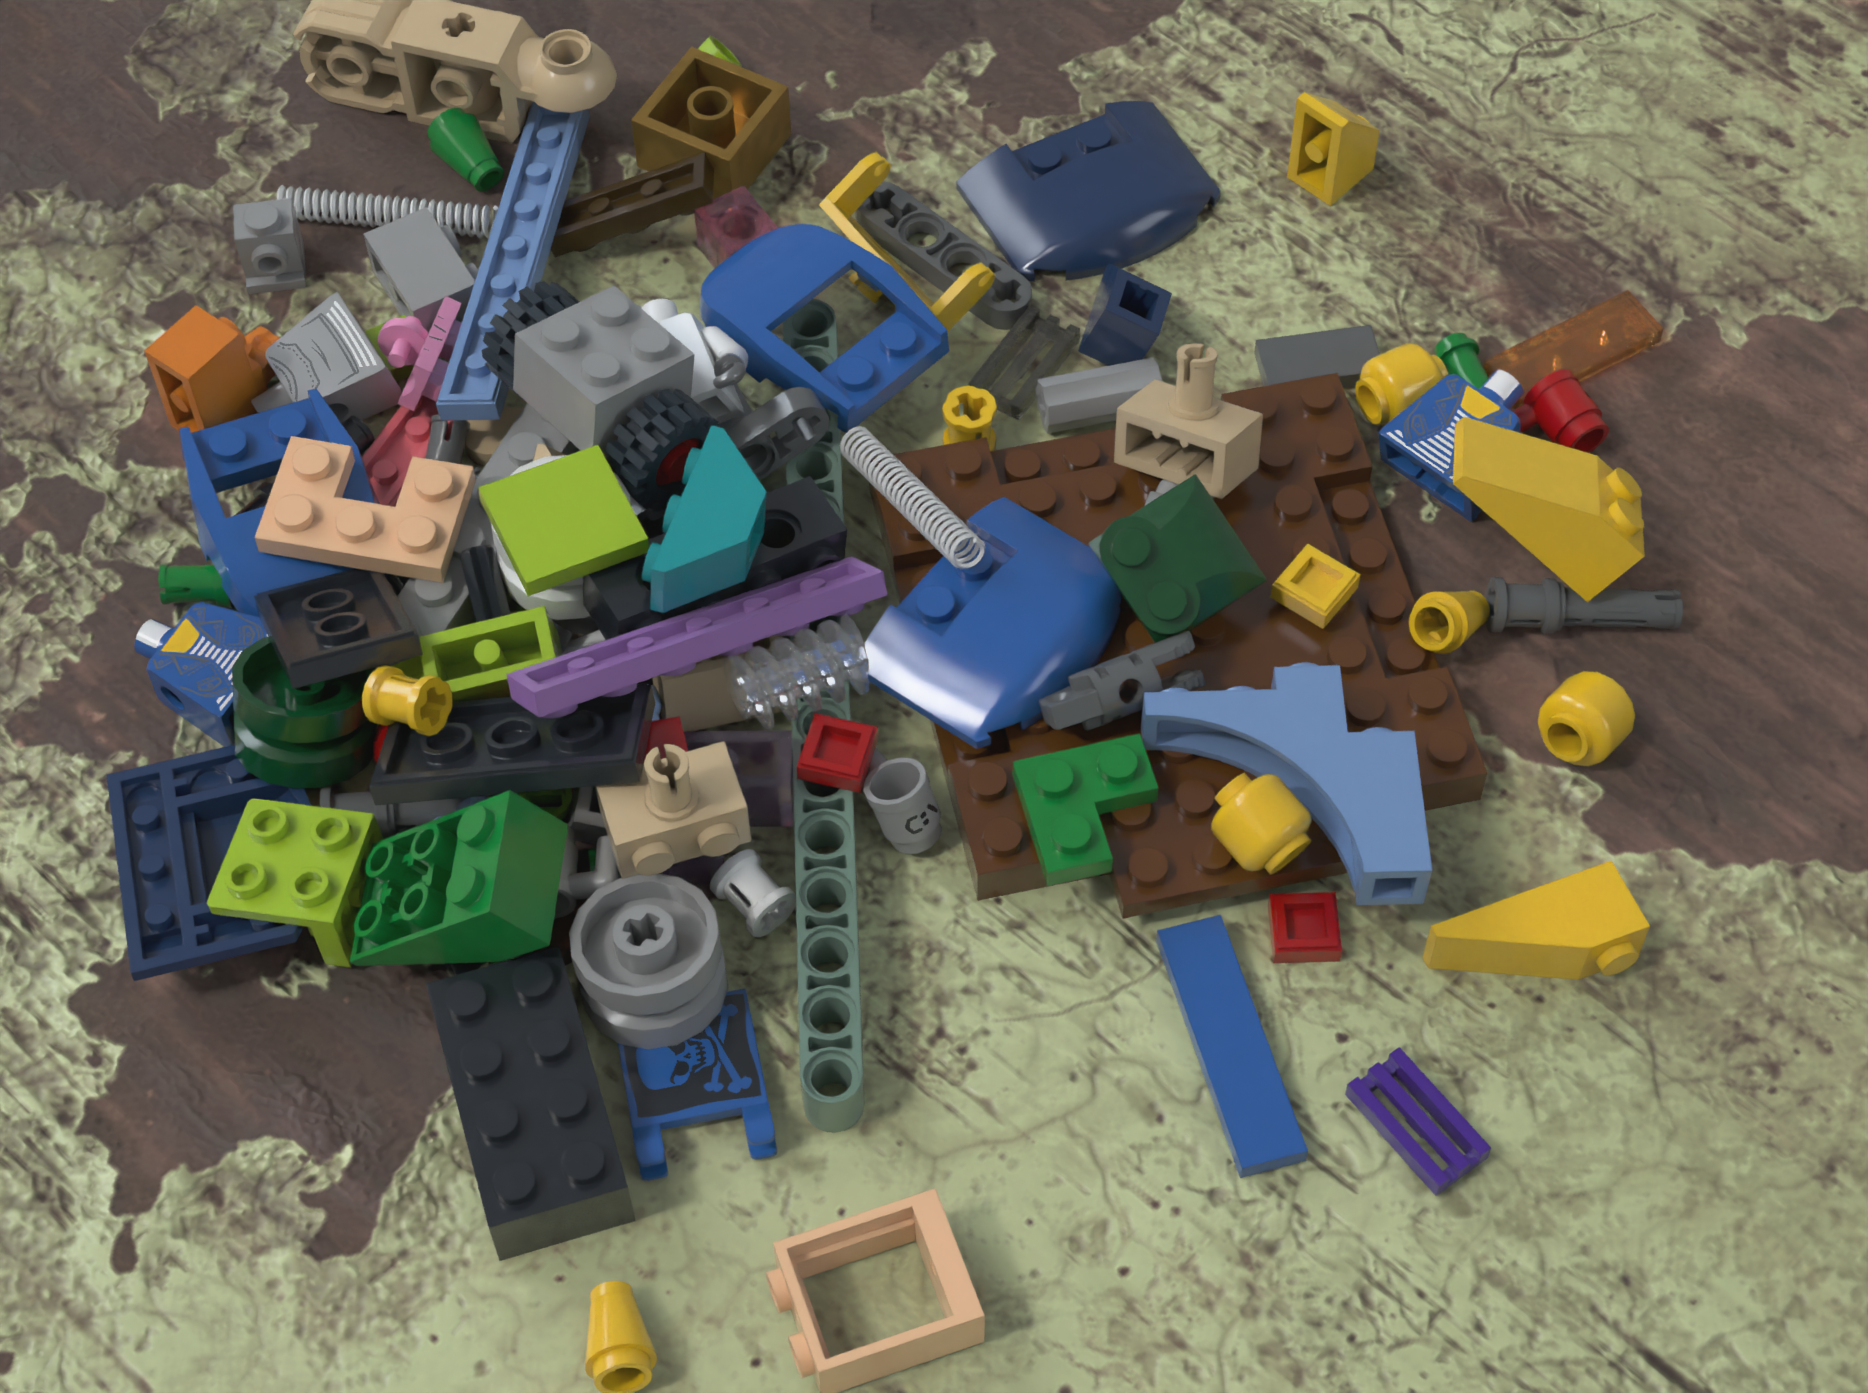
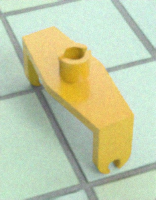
[819,152,995,333]

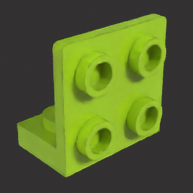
[207,799,383,968]

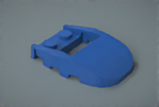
[699,224,949,433]
[179,388,391,617]

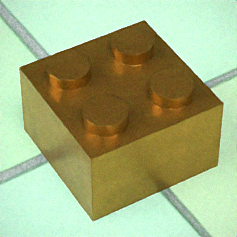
[631,46,792,208]

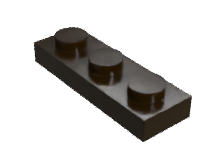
[550,152,714,258]

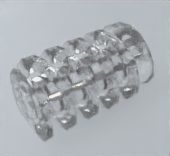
[724,613,870,731]

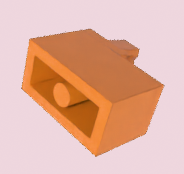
[144,305,280,433]

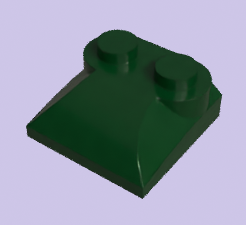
[1088,474,1267,643]

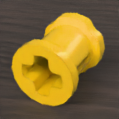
[942,385,997,451]
[362,665,452,736]

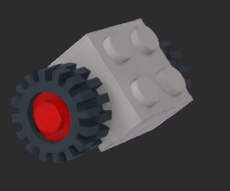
[482,281,722,511]

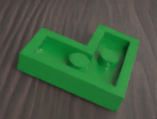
[1012,733,1158,886]

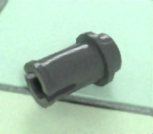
[425,414,471,464]

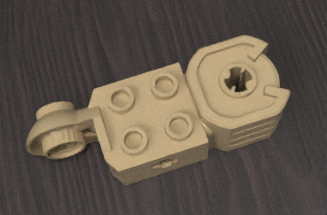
[293,0,617,144]

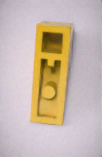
[1422,860,1650,980]

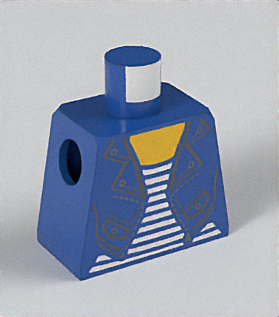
[1378,369,1524,523]
[134,602,268,747]

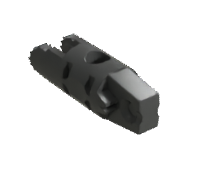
[1038,631,1206,731]

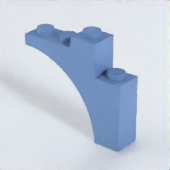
[1141,662,1432,905]

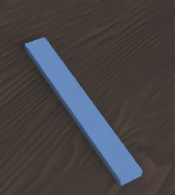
[436,102,590,421]

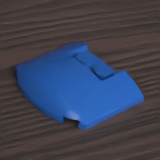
[852,497,1121,749]

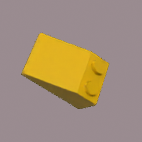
[1453,417,1645,602]

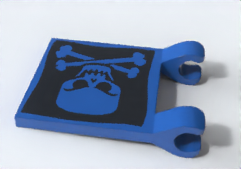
[618,988,777,1181]

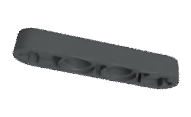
[855,181,1032,330]
[630,387,829,540]

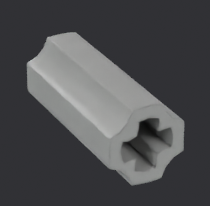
[1036,357,1163,434]

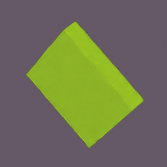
[478,445,649,597]

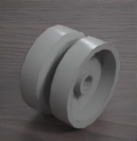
[569,874,728,1049]

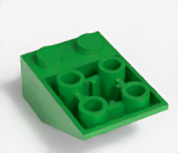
[350,790,568,966]

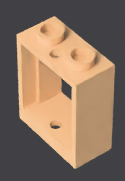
[766,1188,985,1393]

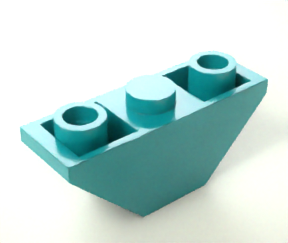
[642,425,767,613]

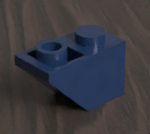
[1078,263,1172,366]

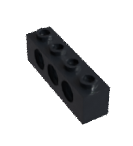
[583,476,847,640]

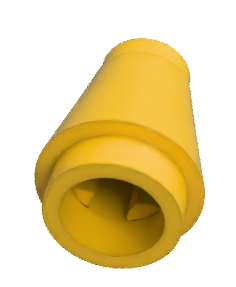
[1409,591,1490,654]
[585,1281,657,1393]

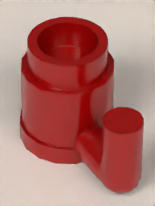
[1512,369,1609,453]

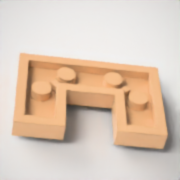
[255,436,476,583]

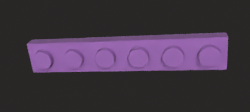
[506,556,887,718]

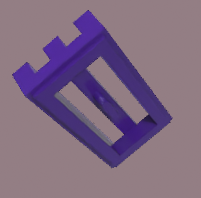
[1345,1047,1491,1196]

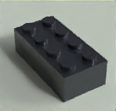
[426,946,636,1261]

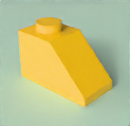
[1287,92,1380,206]

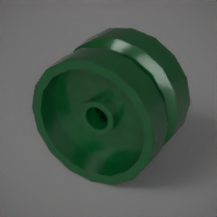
[232,637,377,789]

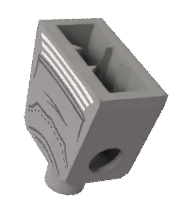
[251,292,403,424]

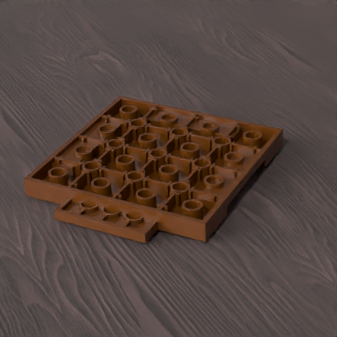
[868,373,1487,919]

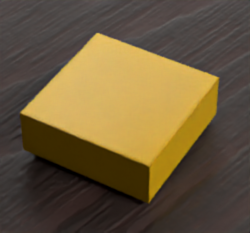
[1270,544,1361,629]

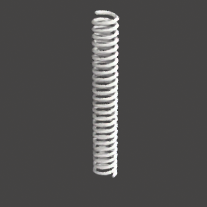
[277,185,498,239]
[840,426,985,569]

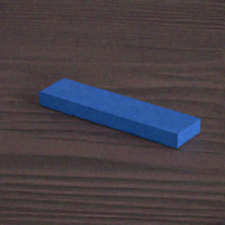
[1156,915,1308,1178]

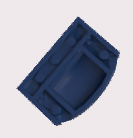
[956,101,1221,282]
[106,745,311,981]

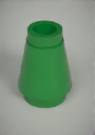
[427,108,504,192]

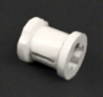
[710,849,796,937]

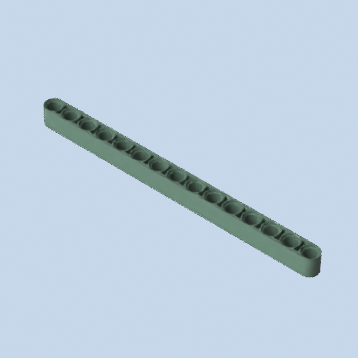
[783,299,865,1133]

